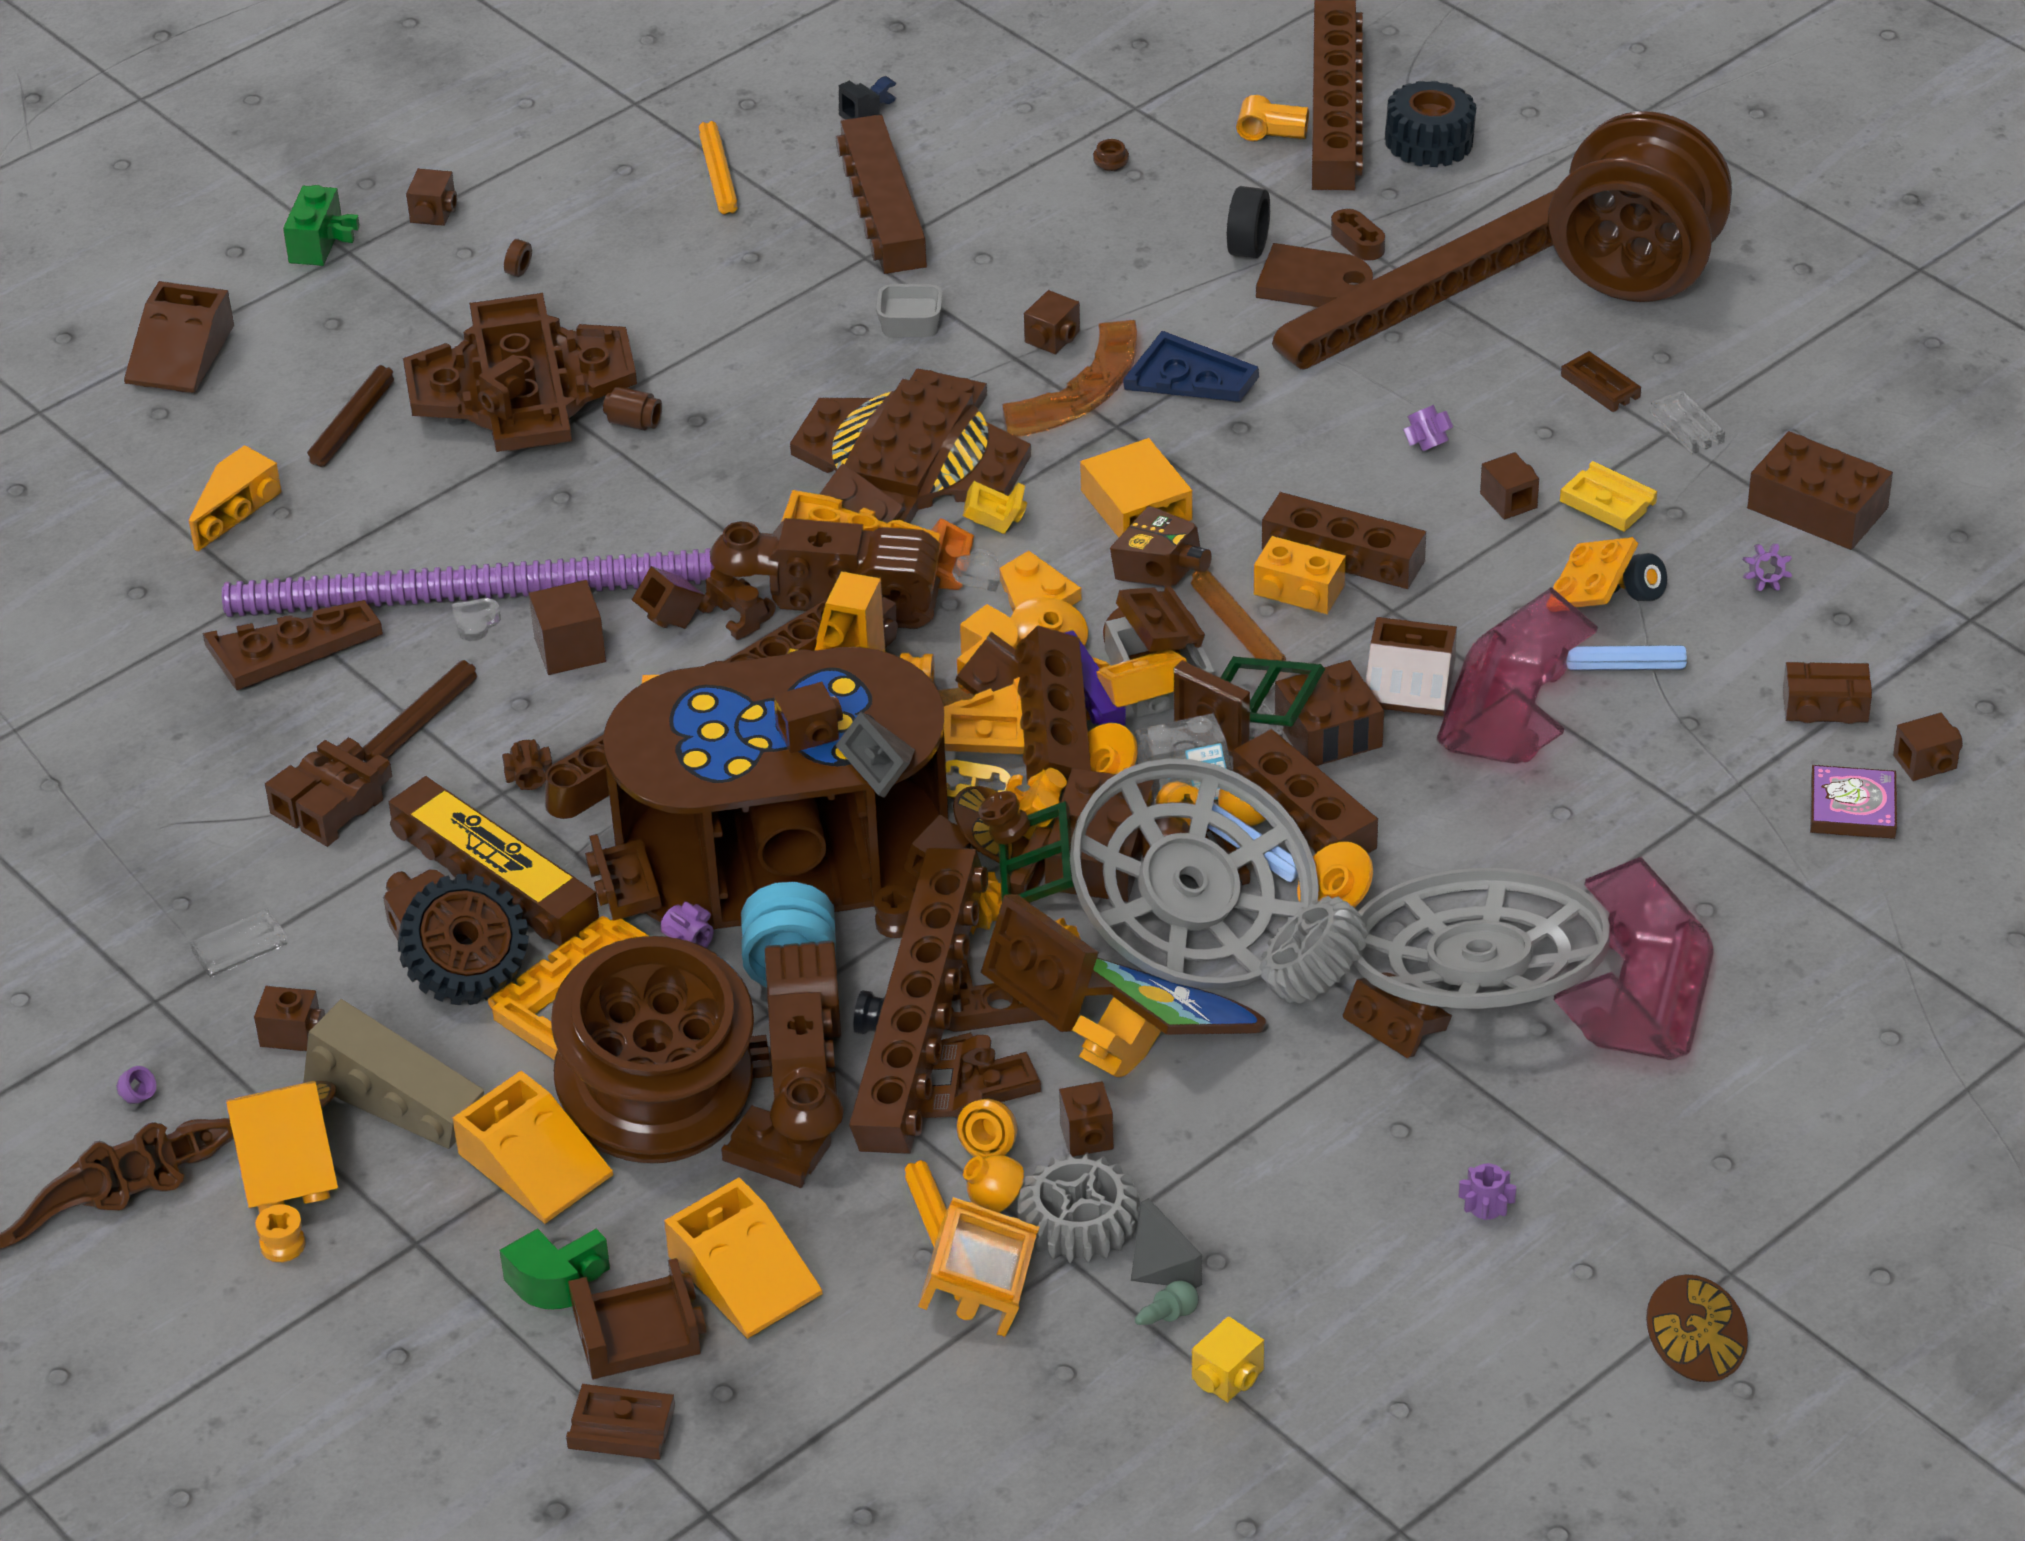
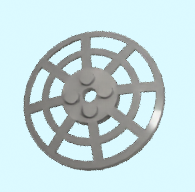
[1070,758,1319,989]
[1353,868,1610,1009]

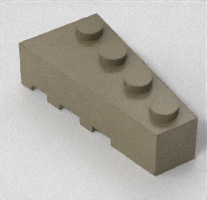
[303,999,484,1149]

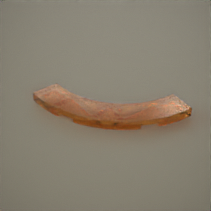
[1002,320,1137,437]

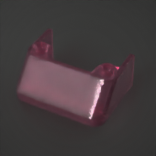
[1437,587,1598,764]
[1553,857,1714,1060]

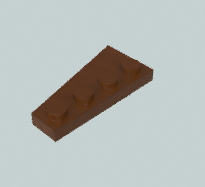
[203,600,383,691]

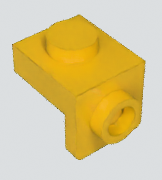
[963,481,1027,534]

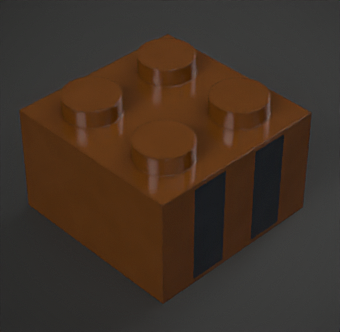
[1275,660,1384,766]

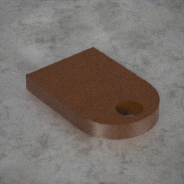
[1256,243,1373,307]

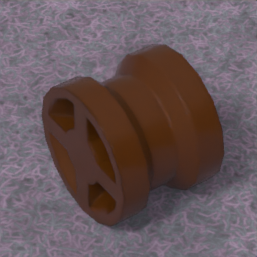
[978,791,1031,844]
[874,884,914,938]

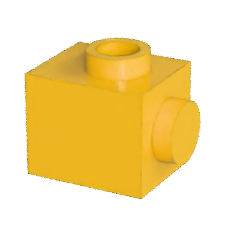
[1192,1316,1264,1403]

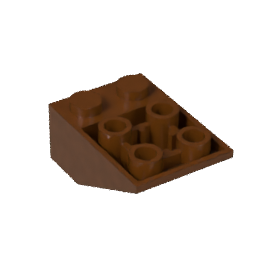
[124,281,234,393]

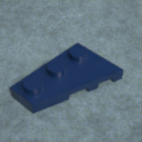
[1123,331,1259,402]

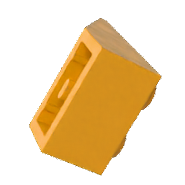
[452,1070,613,1224]
[664,1177,823,1339]

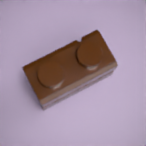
[1783,662,1872,724]

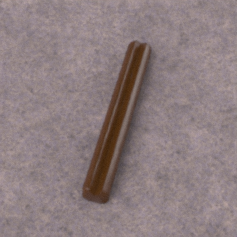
[307,365,394,467]
[362,660,477,763]

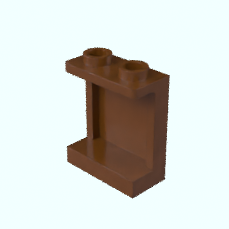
[568,1258,706,1380]

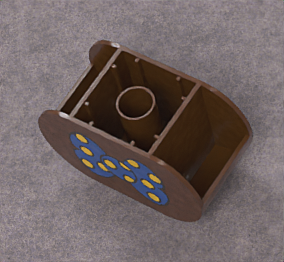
[603,647,949,930]

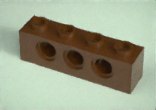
[1262,492,1426,589]
[1015,625,1091,793]
[1232,729,1378,854]

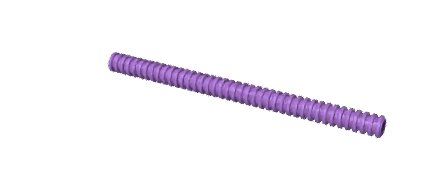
[222,548,714,617]

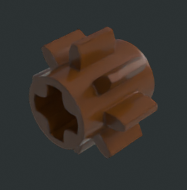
[502,739,552,790]

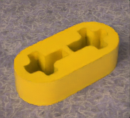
[946,760,1012,799]

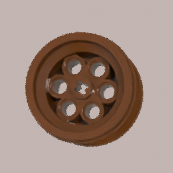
[1548,111,1732,302]
[551,936,754,1163]

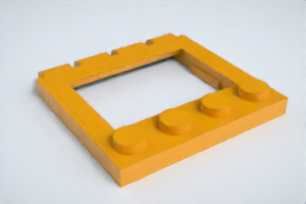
[488,916,649,1060]

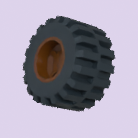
[1384,81,1477,167]

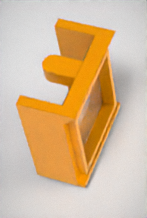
[918,1197,1039,1337]

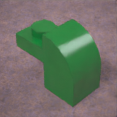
[499,1228,610,1310]

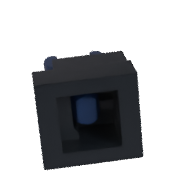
[839,76,896,120]

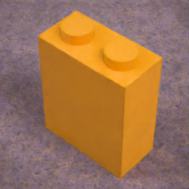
[1080,438,1192,538]
[226,1081,338,1214]

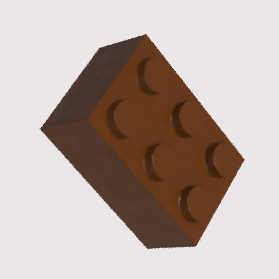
[1747,431,1893,550]
[1044,768,1154,902]

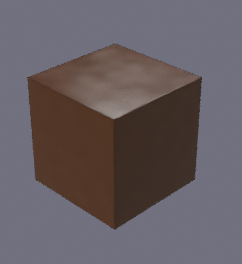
[528,580,606,675]

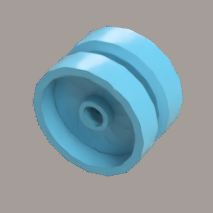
[741,882,836,987]

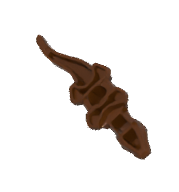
[0,1118,234,1249]

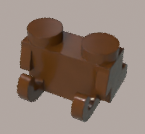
[697,568,776,640]

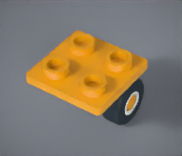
[1546,537,1667,610]

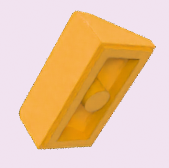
[1096,650,1187,707]

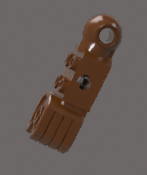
[710,518,940,629]
[765,941,844,1141]

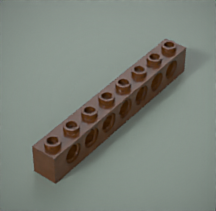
[1312,0,1363,190]
[849,848,988,1154]

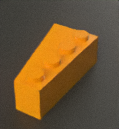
[815,571,885,652]

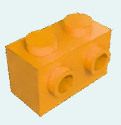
[1254,536,1346,614]

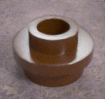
[1093,139,1129,171]

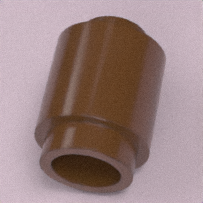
[603,386,662,431]

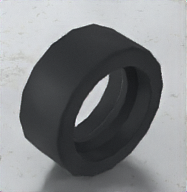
[1226,186,1270,258]

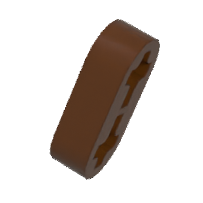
[1331,209,1385,260]

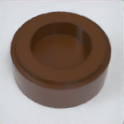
[504,239,532,277]

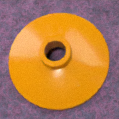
[1011,597,1088,647]
[1088,723,1138,774]
[1297,842,1373,908]

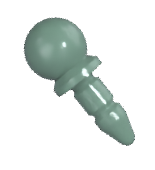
[1135,1280,1199,1325]

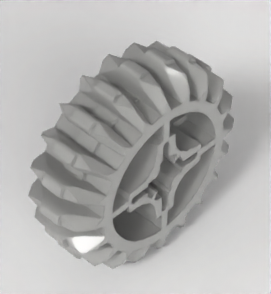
[1259,896,1369,1004]
[1018,1152,1140,1264]

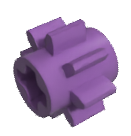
[1403,405,1453,452]
[1742,543,1792,591]
[661,901,714,948]
[1459,1163,1516,1220]

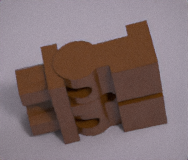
[265,737,392,847]

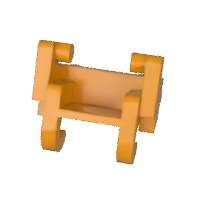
[1006,768,1067,840]

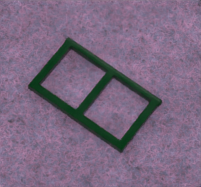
[1220,656,1325,727]
[998,801,1074,903]

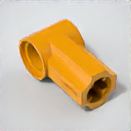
[1236,95,1309,141]

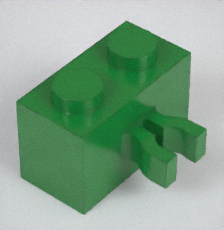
[283,185,360,266]

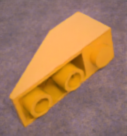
[189,445,282,552]

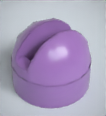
[116,1066,156,1104]

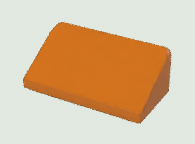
[931,518,974,590]

